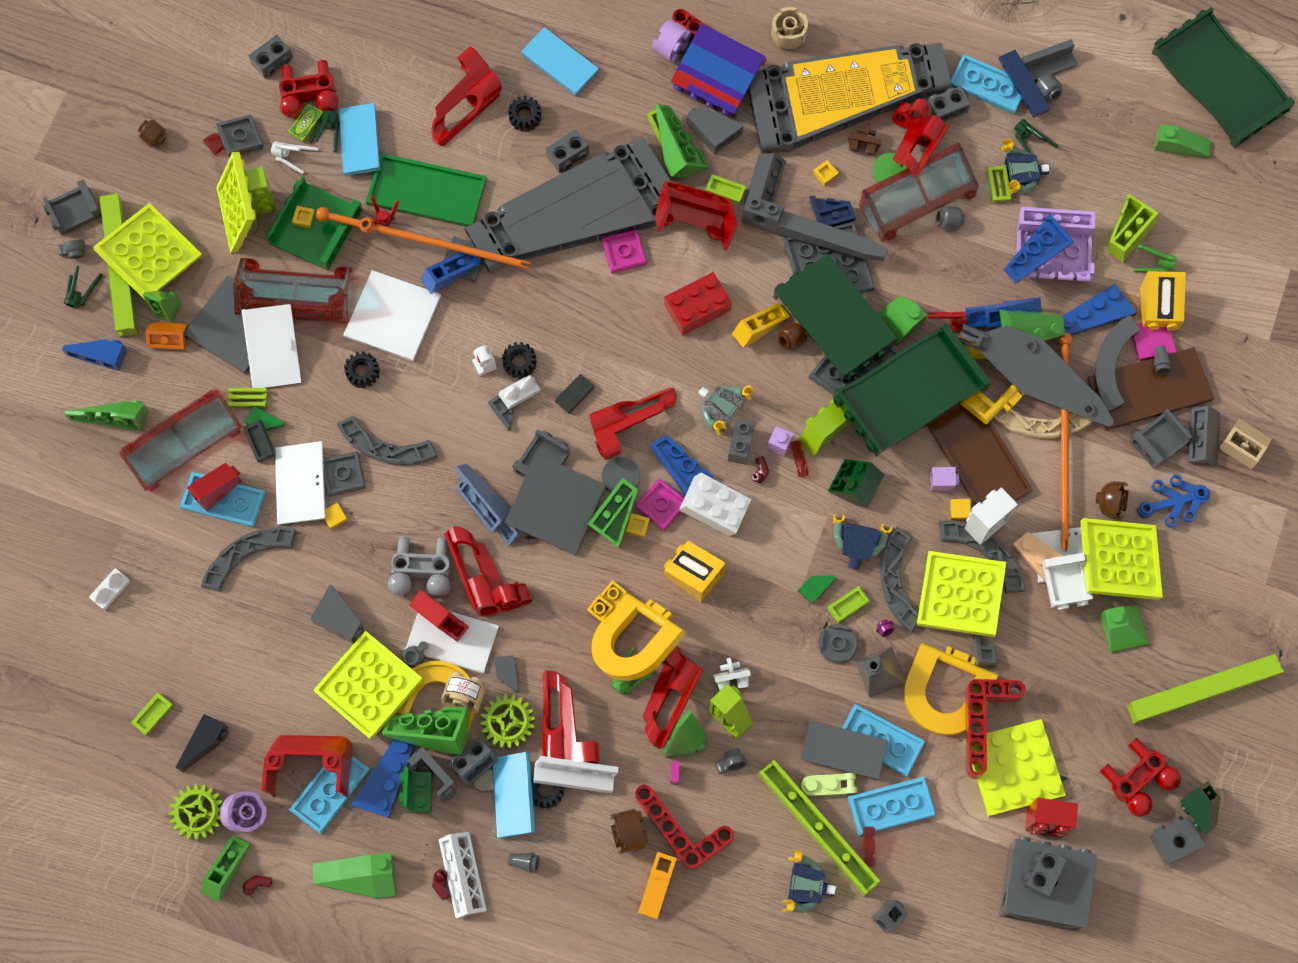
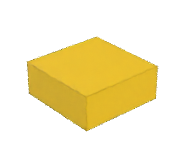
[813,160,839,186]
[292,206,316,229]
[950,499,971,520]
[325,503,348,530]
[626,513,650,538]

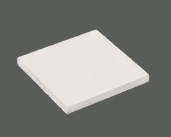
[343,270,442,362]

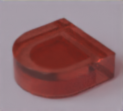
[203,133,224,156]

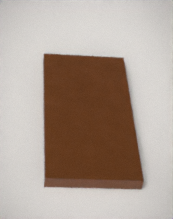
[1087,347,1214,430]
[927,404,1033,505]

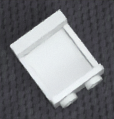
[1042,553,1093,610]

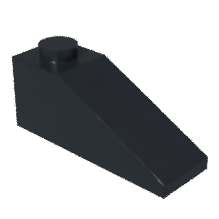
[175,714,229,772]

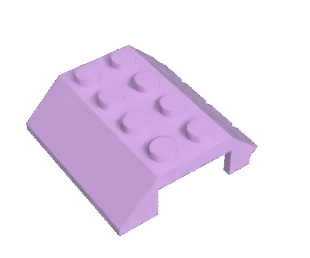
[1016,207,1095,282]

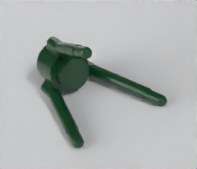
[309,110,340,153]
[1014,119,1058,153]
[64,266,102,309]

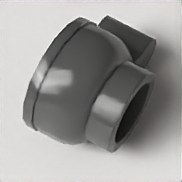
[58,240,85,259]
[402,641,428,668]
[716,748,747,774]

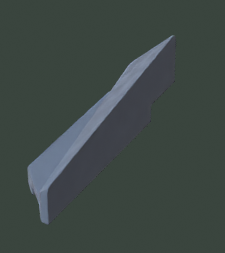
[456,464,525,546]

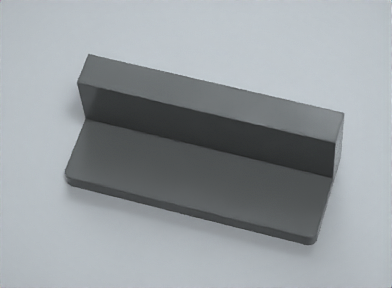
[1021,39,1077,81]
[744,153,786,204]
[1189,406,1220,466]

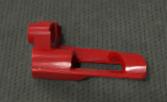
[431,46,502,146]
[589,388,677,460]
[542,670,599,764]

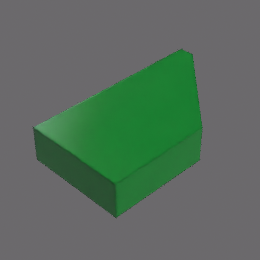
[244,406,285,431]

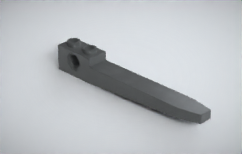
[742,195,888,261]

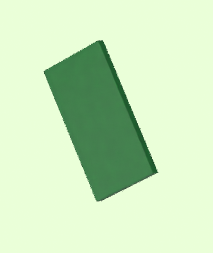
[366,153,487,227]

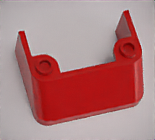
[655,180,738,251]
[261,735,353,797]

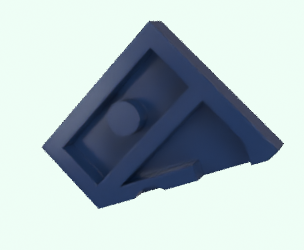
[809,195,856,227]

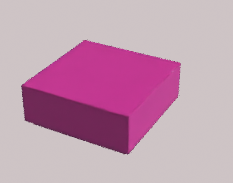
[670,761,679,785]

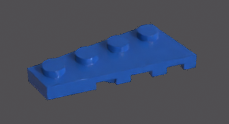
[1004,214,1074,284]
[1063,284,1137,336]
[650,435,723,496]
[351,739,415,818]

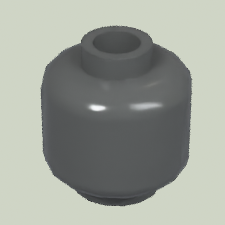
[1036,74,1062,102]
[936,206,965,231]

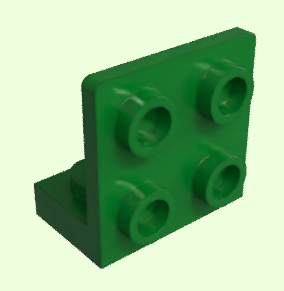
[399,766,432,813]

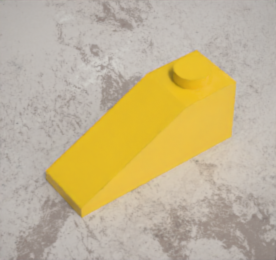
[732,303,790,348]

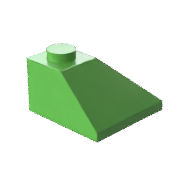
[878,295,927,346]
[1100,606,1149,653]

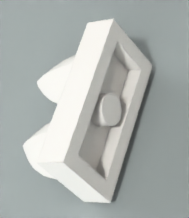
[498,375,541,409]
[89,568,131,611]

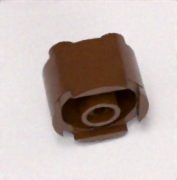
[610,809,648,854]

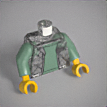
[697,385,756,436]

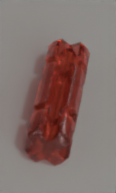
[791,440,809,477]
[863,826,875,867]

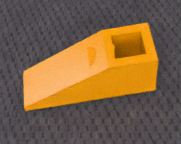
[638,852,677,919]

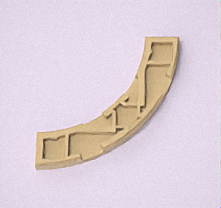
[992,408,1093,439]

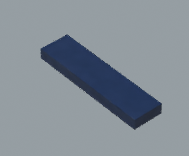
[998,50,1050,118]

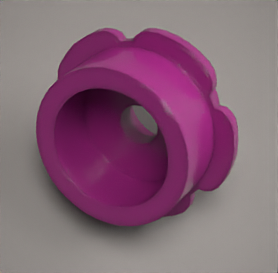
[876,619,895,637]

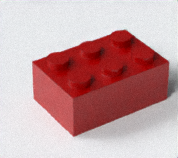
[664,272,732,335]
[1025,797,1078,839]

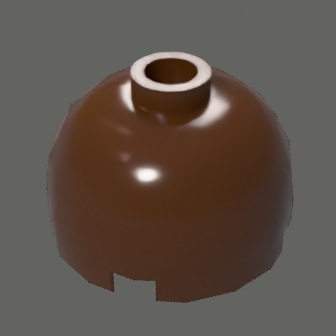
[1096,481,1129,520]

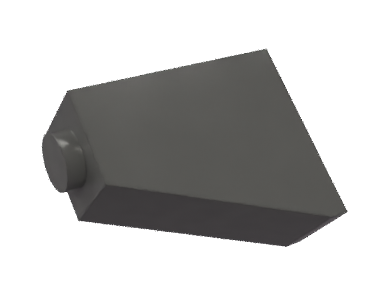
[687,105,743,155]
[310,585,364,644]

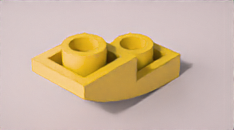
[587,580,628,622]

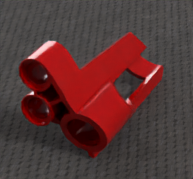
[892,99,949,177]
[444,526,533,617]
[642,646,703,749]

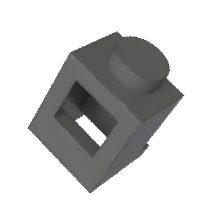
[871,900,908,932]

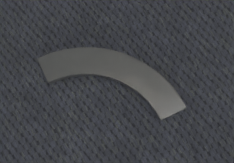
[1095,315,1140,412]
[336,416,438,465]
[939,521,1026,593]
[880,526,918,634]
[201,527,297,592]

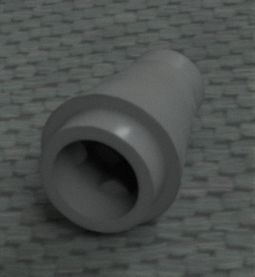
[1153,346,1173,375]
[508,853,539,873]

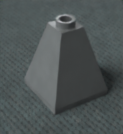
[855,646,906,697]

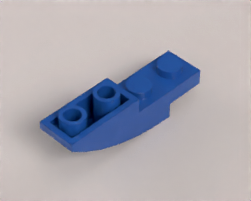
[965,297,1042,327]

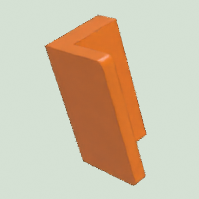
[145,321,188,350]

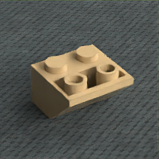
[1219,418,1272,470]

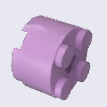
[652,20,692,63]
[220,791,267,833]

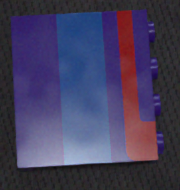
[670,23,767,118]

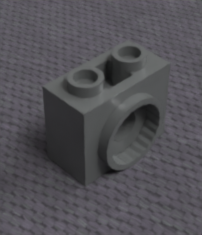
[1150,816,1205,866]

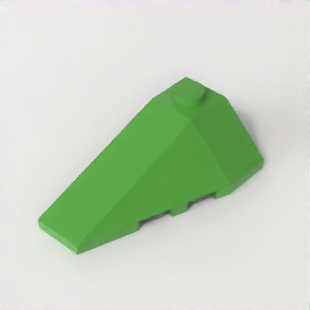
[656,104,710,179]
[65,400,148,431]
[382,706,468,755]
[663,710,707,758]
[312,853,396,898]

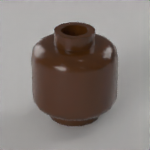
[138,120,166,147]
[778,322,806,350]

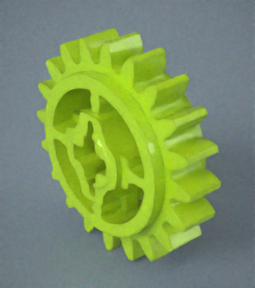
[480,694,535,750]
[168,784,224,841]

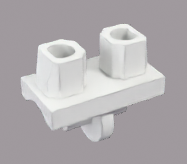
[713,658,751,690]

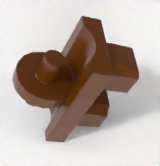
[848,123,882,155]

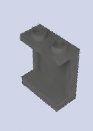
[43,179,102,235]
[1129,409,1193,469]
[512,429,570,478]
[407,747,458,802]

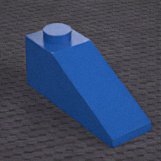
[421,253,481,294]
[62,339,127,371]

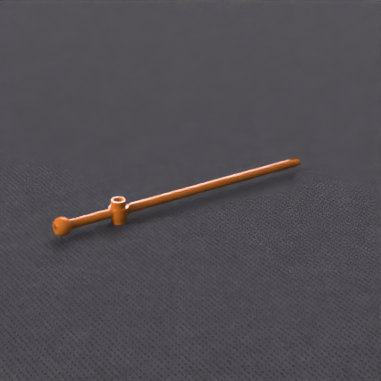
[316,207,532,269]
[1058,333,1073,551]

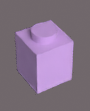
[767,426,793,457]
[930,467,959,491]

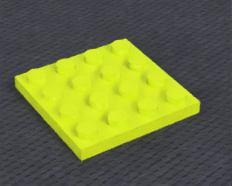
[216,152,256,254]
[93,203,202,299]
[1080,518,1163,600]
[917,551,1006,637]
[313,631,424,740]
[965,719,1066,817]

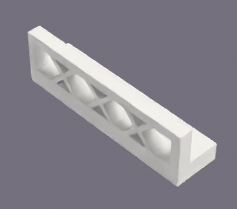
[533,756,618,793]
[438,832,487,919]

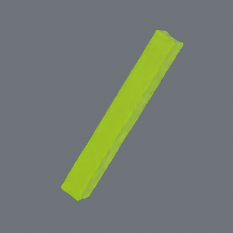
[99,193,139,337]
[1127,654,1284,725]
[757,760,880,897]

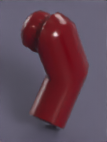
[752,456,769,484]
[432,869,451,901]
[242,875,272,895]

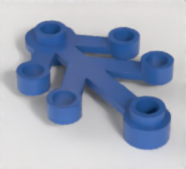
[1137,475,1210,528]

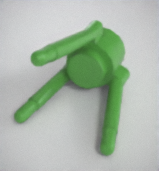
[1133,245,1177,272]
[611,647,655,695]

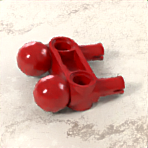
[279,60,339,118]
[1100,738,1181,817]

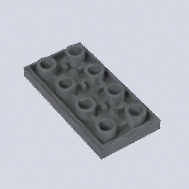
[801,720,888,779]

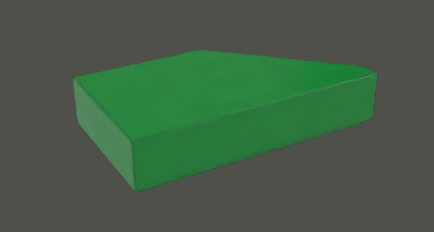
[798,575,837,604]

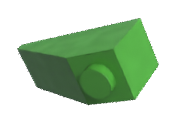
[1154,124,1211,158]
[143,290,182,323]
[201,835,250,902]

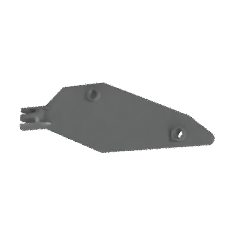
[958,324,1114,426]

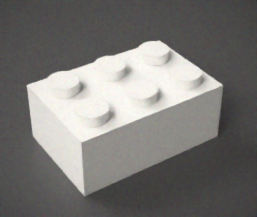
[679,473,751,536]
[964,487,1018,545]

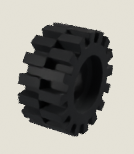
[508,96,542,132]
[502,342,537,379]
[344,351,380,388]
[531,775,564,809]

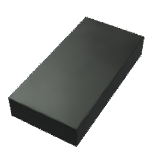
[555,374,594,414]
[243,420,276,463]

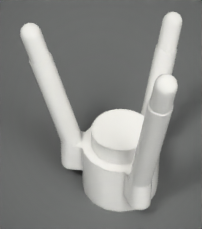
[271,141,319,174]

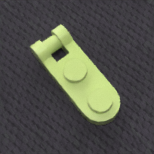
[801,773,857,797]

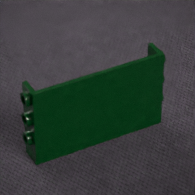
[773,254,897,382]

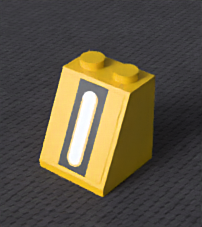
[1140,271,1186,331]
[663,541,726,603]

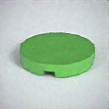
[873,152,909,188]

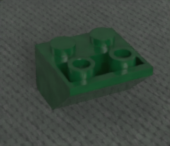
[828,459,885,507]
[1180,781,1220,834]

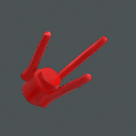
[371,195,399,227]
[927,311,967,332]

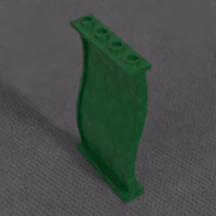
[1152,7,1295,149]
[833,323,991,457]

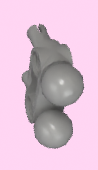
[387,536,451,598]

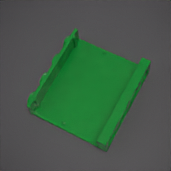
[266,176,363,271]

